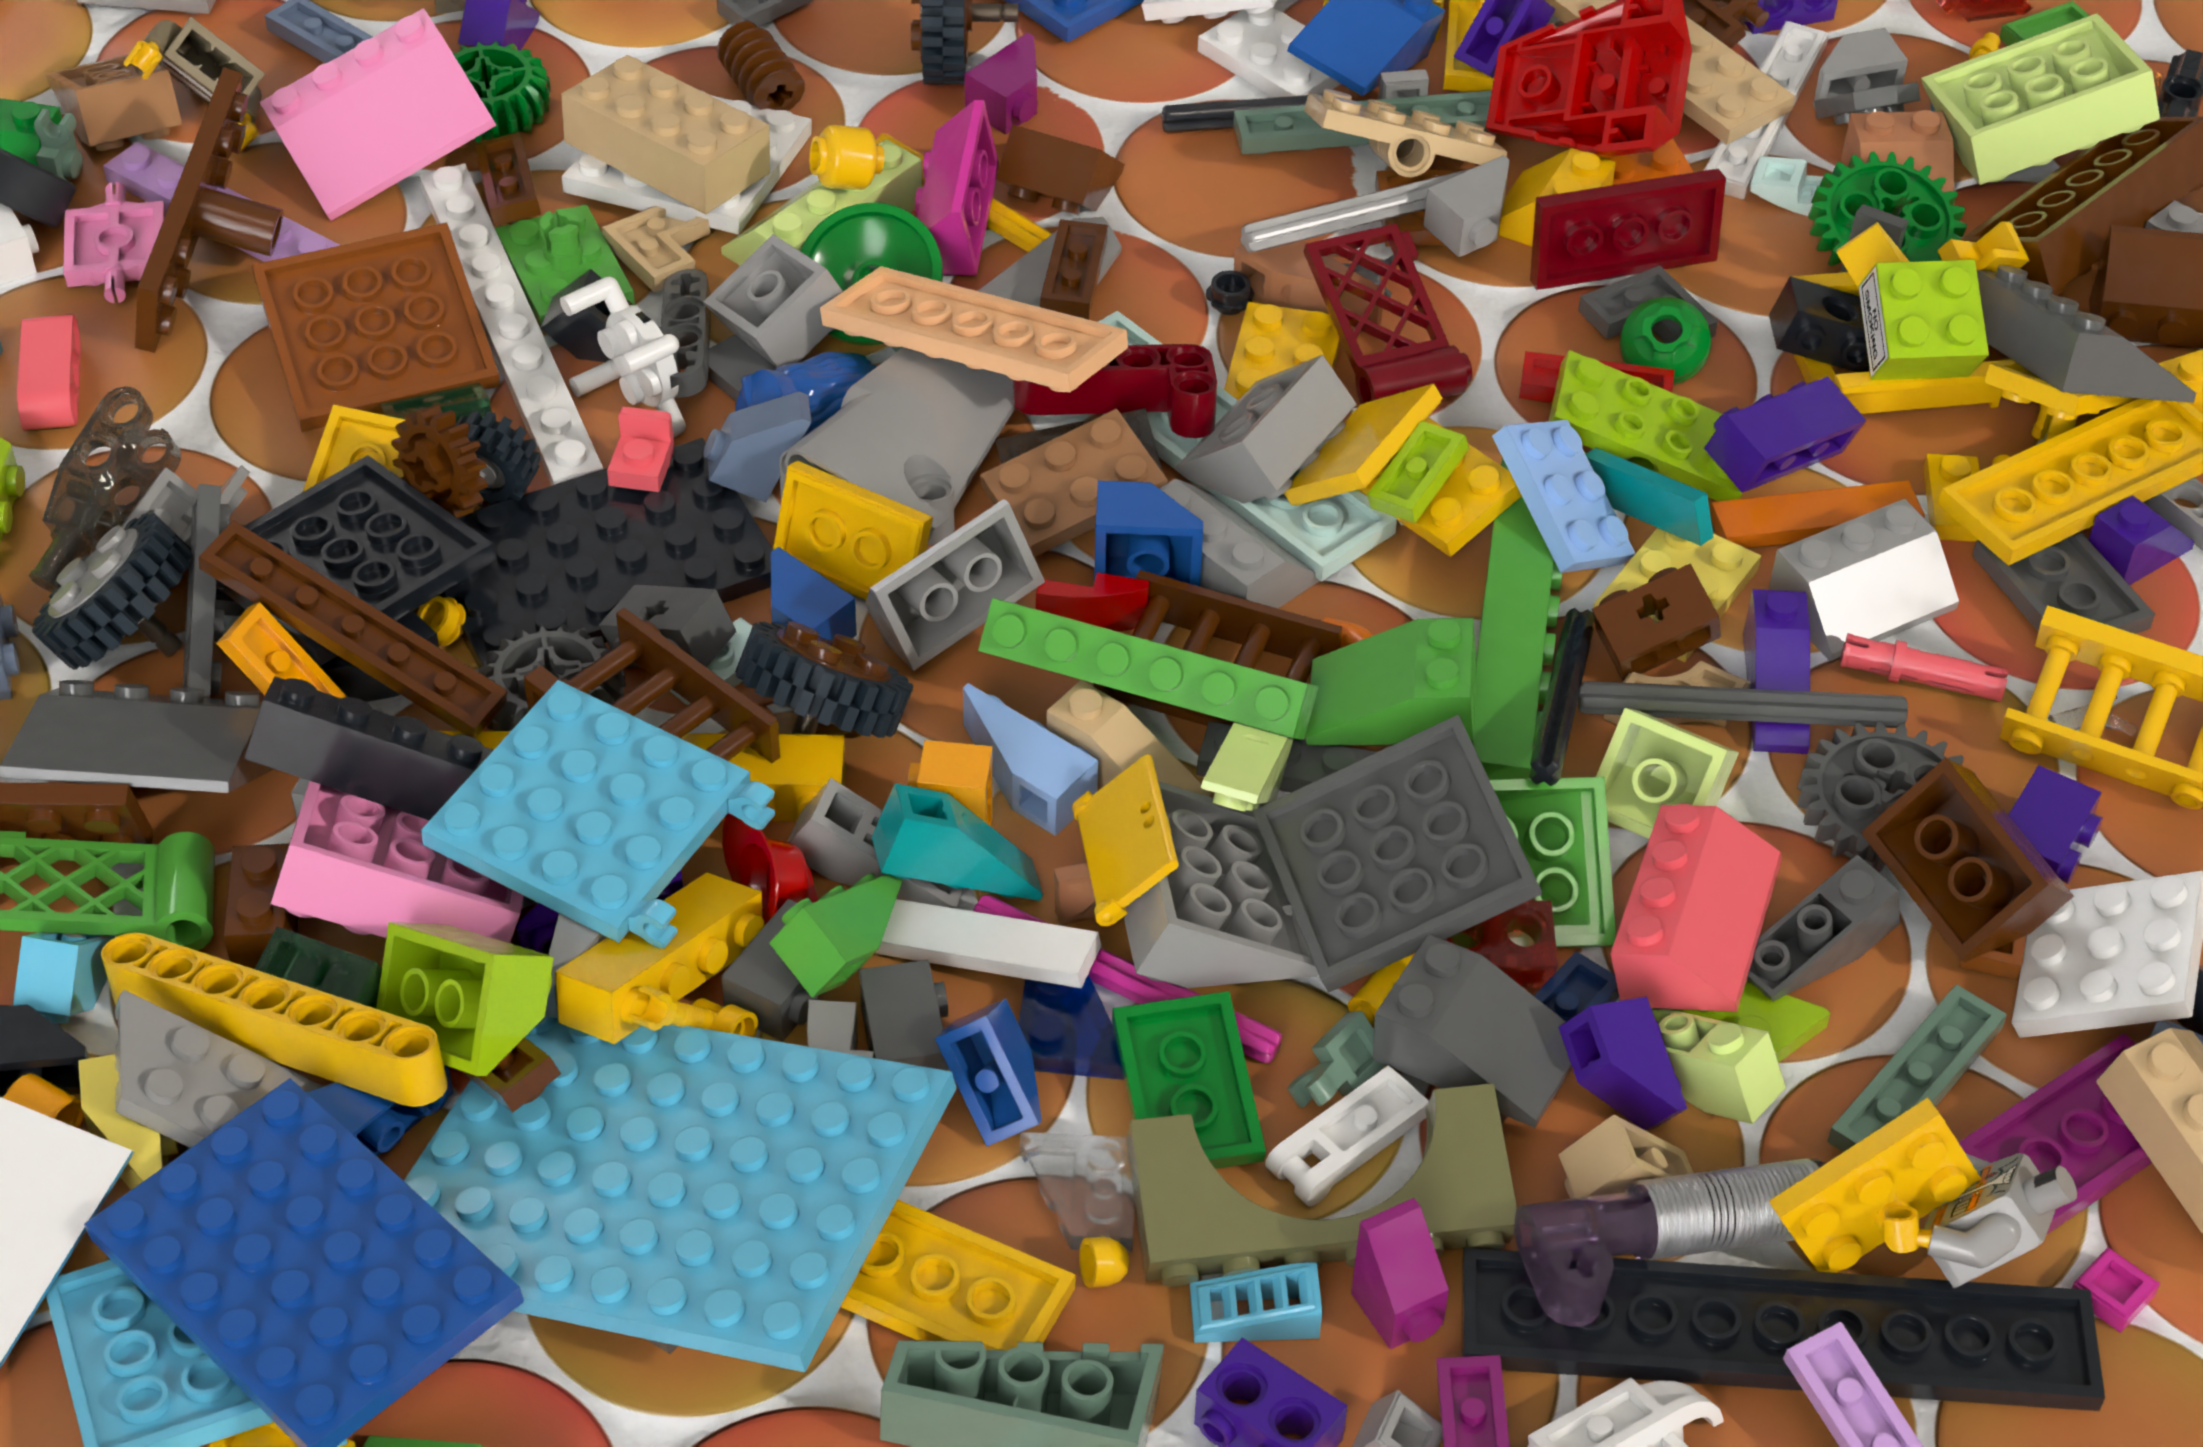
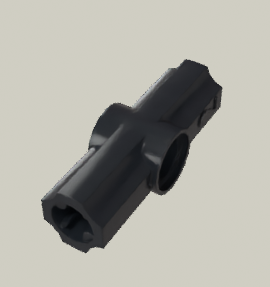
[2157,49,2203,117]

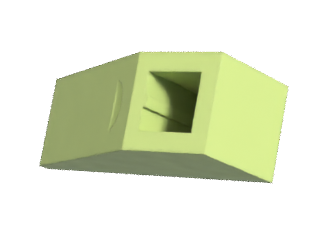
[1201,723,1294,812]
[1651,1008,1786,1124]

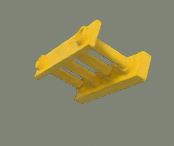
[1999,605,2203,809]

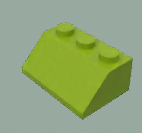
[376,922,554,1076]

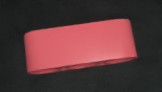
[17,314,81,431]

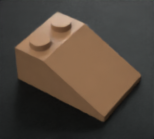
[47,54,182,151]

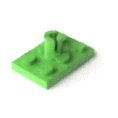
[495,204,635,331]

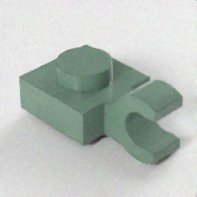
[34,108,83,182]
[1287,1011,1385,1108]

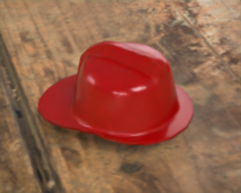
[722,813,818,925]

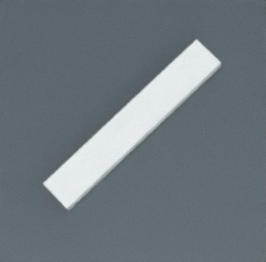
[1703,21,1829,200]

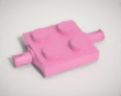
[63,182,166,303]

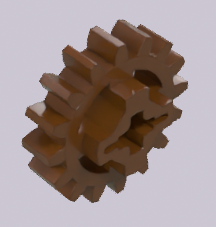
[391,405,488,518]

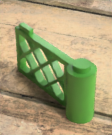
[0,831,215,950]

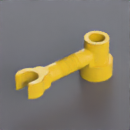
[629,985,758,1038]

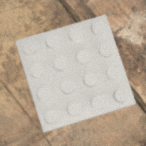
[562,91,812,235]

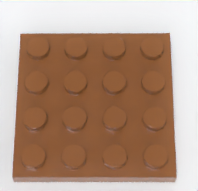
[252,222,500,432]

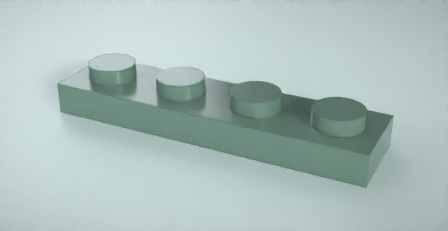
[1827,984,2007,1152]

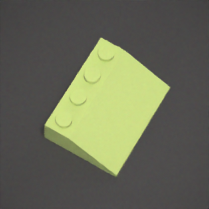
[1921,13,2160,185]

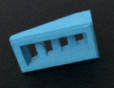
[1190,1262,1322,1343]

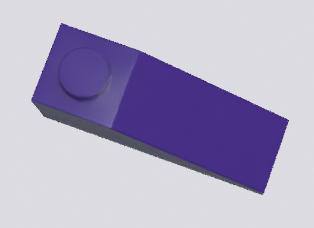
[1743,589,1810,754]

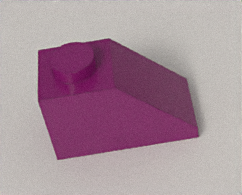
[965,33,1038,134]
[1351,1198,1449,1350]

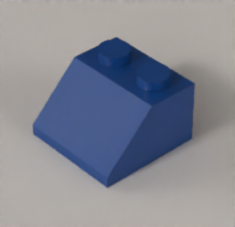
[1094,481,1203,587]

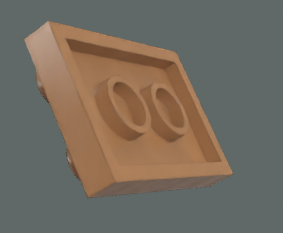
[980,409,1168,557]

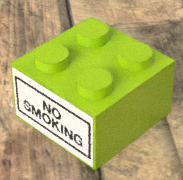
[1858,260,1989,380]

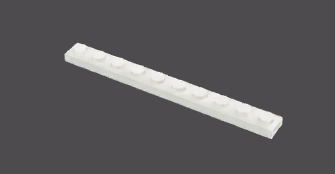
[419,163,603,486]

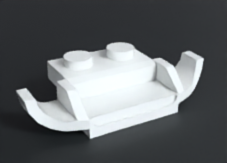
[1527,1378,1724,1447]

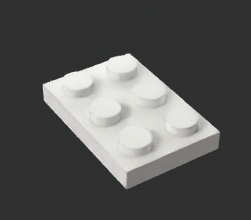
[1197,7,1341,98]

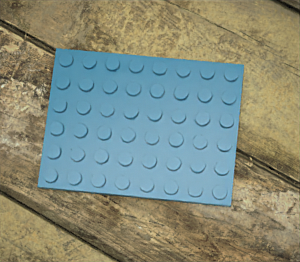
[404,1012,956,1372]

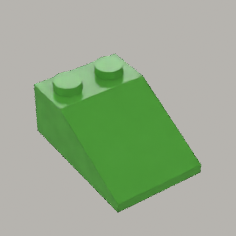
[1306,618,1477,746]

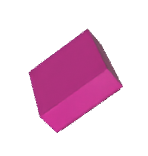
[2071,1247,2160,1333]

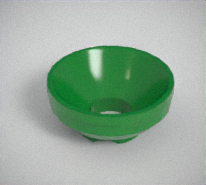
[1620,297,1711,385]

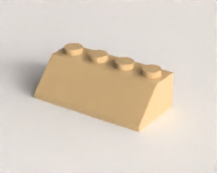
[2096,1028,2203,1234]

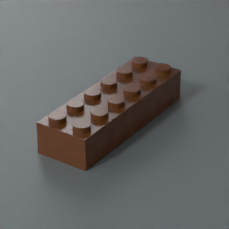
[1960,116,2203,296]

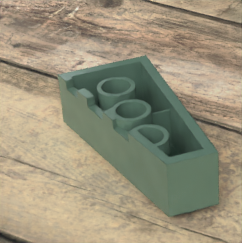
[880,1341,1164,1447]

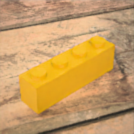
[555,872,765,1044]

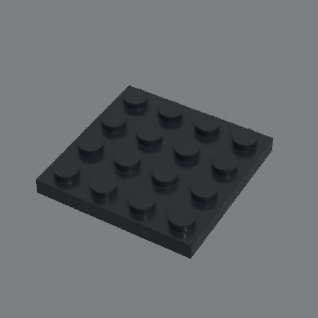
[220,455,497,666]

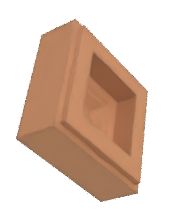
[1054,862,1096,924]

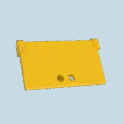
[1072,754,1179,926]

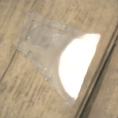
[1020,1132,1134,1252]

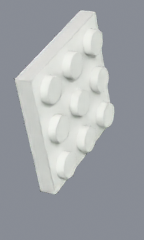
[2012,871,2203,1038]

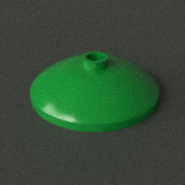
[800,203,943,346]

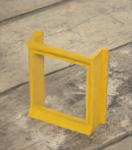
[1792,272,2005,414]

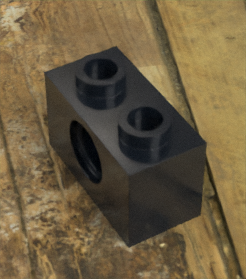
[1769,276,1870,372]

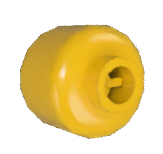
[809,125,884,190]

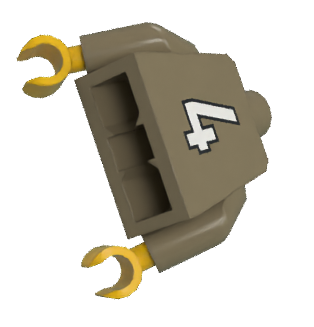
[123,17,265,152]

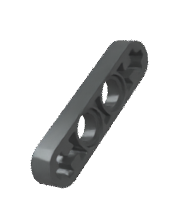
[661,269,711,398]

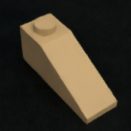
[1046,680,1211,797]

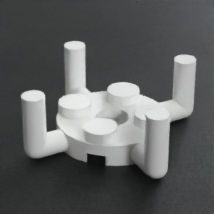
[560,276,686,438]

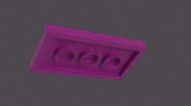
[1958,1033,2152,1234]

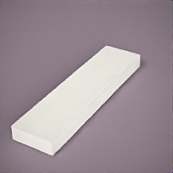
[874,899,1102,988]

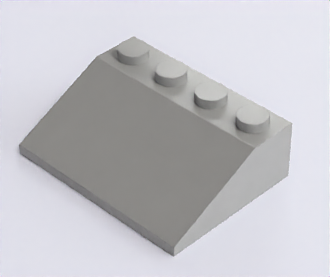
[1124,781,1319,988]

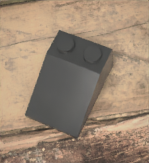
[1373,934,1572,1128]

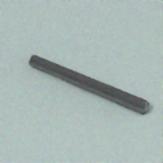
[1578,681,1908,728]

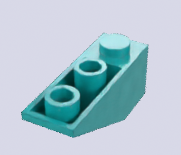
[872,783,1043,901]

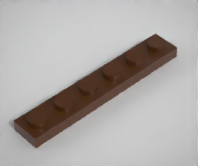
[199,520,508,738]

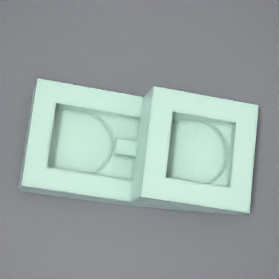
[1751,156,1823,216]

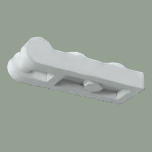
[1265,1065,1429,1207]

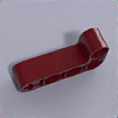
[1013,344,1217,438]

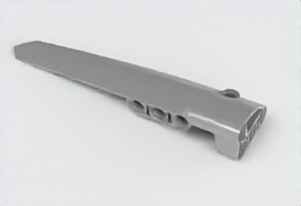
[779,217,1122,545]

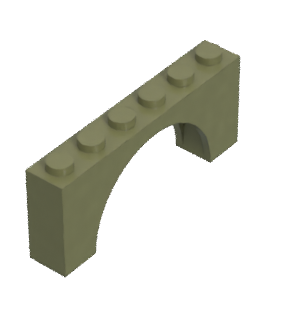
[1126,1083,1520,1287]

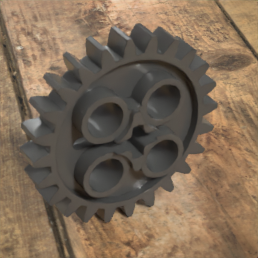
[1797,721,1976,873]

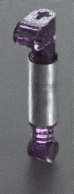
[1515,1158,1825,1327]

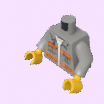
[1883,1153,2077,1288]

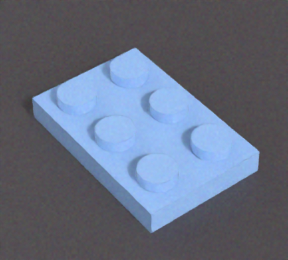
[1492,420,1636,573]

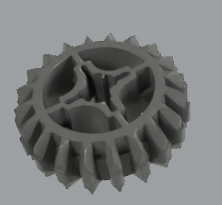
[479,623,626,731]

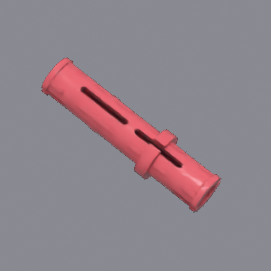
[1840,633,2008,702]

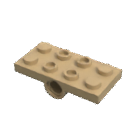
[1304,89,1507,177]

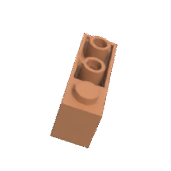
[1234,240,1384,326]

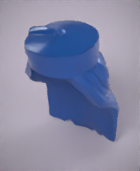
[735,352,877,437]

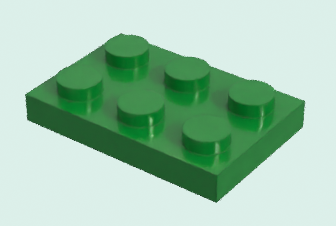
[1112,991,1266,1169]

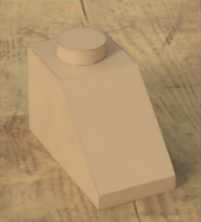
[1558,1115,1693,1221]

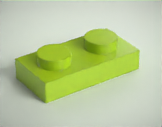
[1367,421,1469,523]

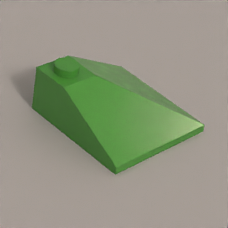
[1444,777,1616,951]

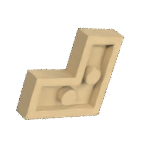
[602,206,711,293]

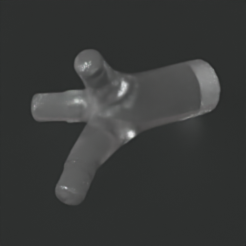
[2048,695,2137,736]

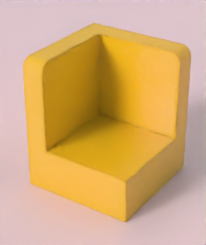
[1937,221,2030,272]

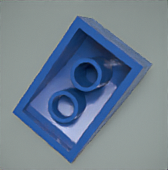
[1287,0,1445,96]

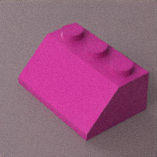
[915,100,999,275]

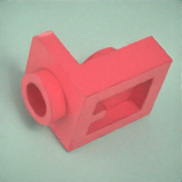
[607,406,675,492]

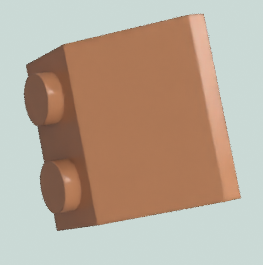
[1841,110,1955,216]

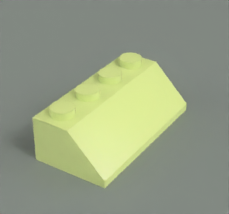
[721,139,922,266]

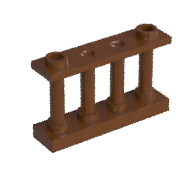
[1093,570,1342,726]
[524,607,780,763]

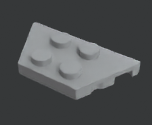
[115,990,325,1148]

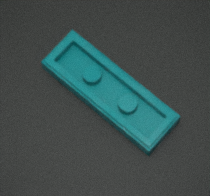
[1585,448,1713,546]

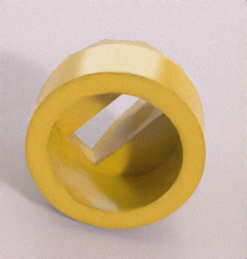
[1079,1236,1130,1288]

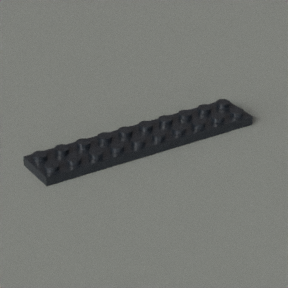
[1462,1247,2105,1411]

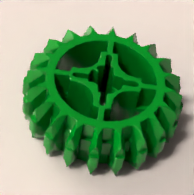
[452,41,551,143]

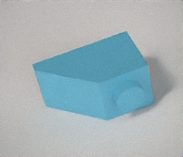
[13,932,117,1023]

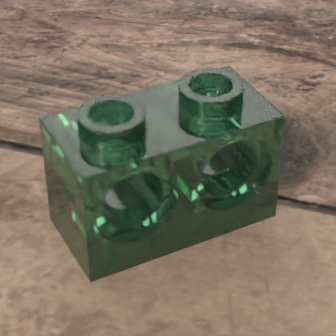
[255,926,382,1009]

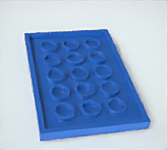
[84,1078,524,1447]

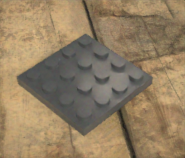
[1252,714,1543,993]

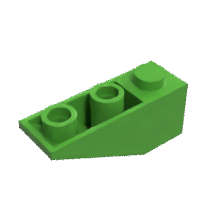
[769,873,903,998]

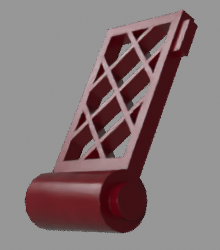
[1303,223,1472,404]

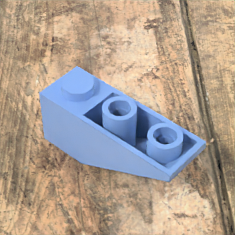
[963,683,1098,836]

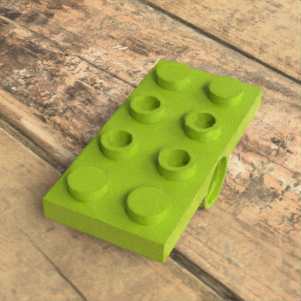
[1549,350,1743,501]

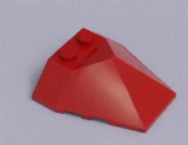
[1486,0,1692,157]

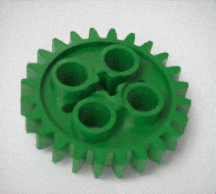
[1808,151,1967,266]

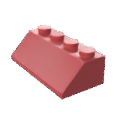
[1610,804,1782,1012]

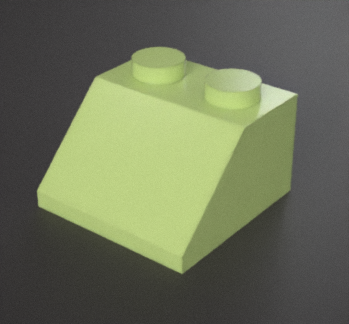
[1596,708,1739,839]

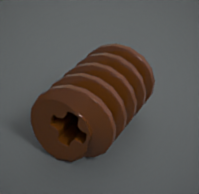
[717,20,805,111]

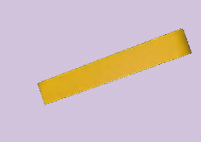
[101,932,448,1107]

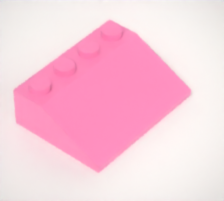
[260,8,496,221]
[271,781,524,943]

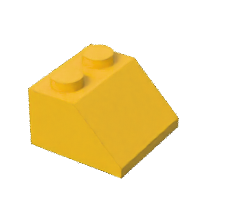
[1498,148,1616,247]

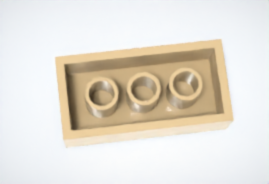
[561,55,770,215]

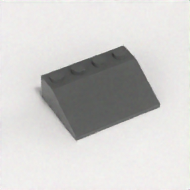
[1977,265,2196,403]
[0,680,273,793]

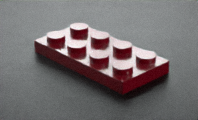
[1530,168,1726,290]

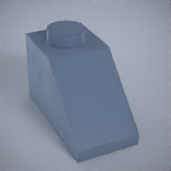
[703,391,811,503]

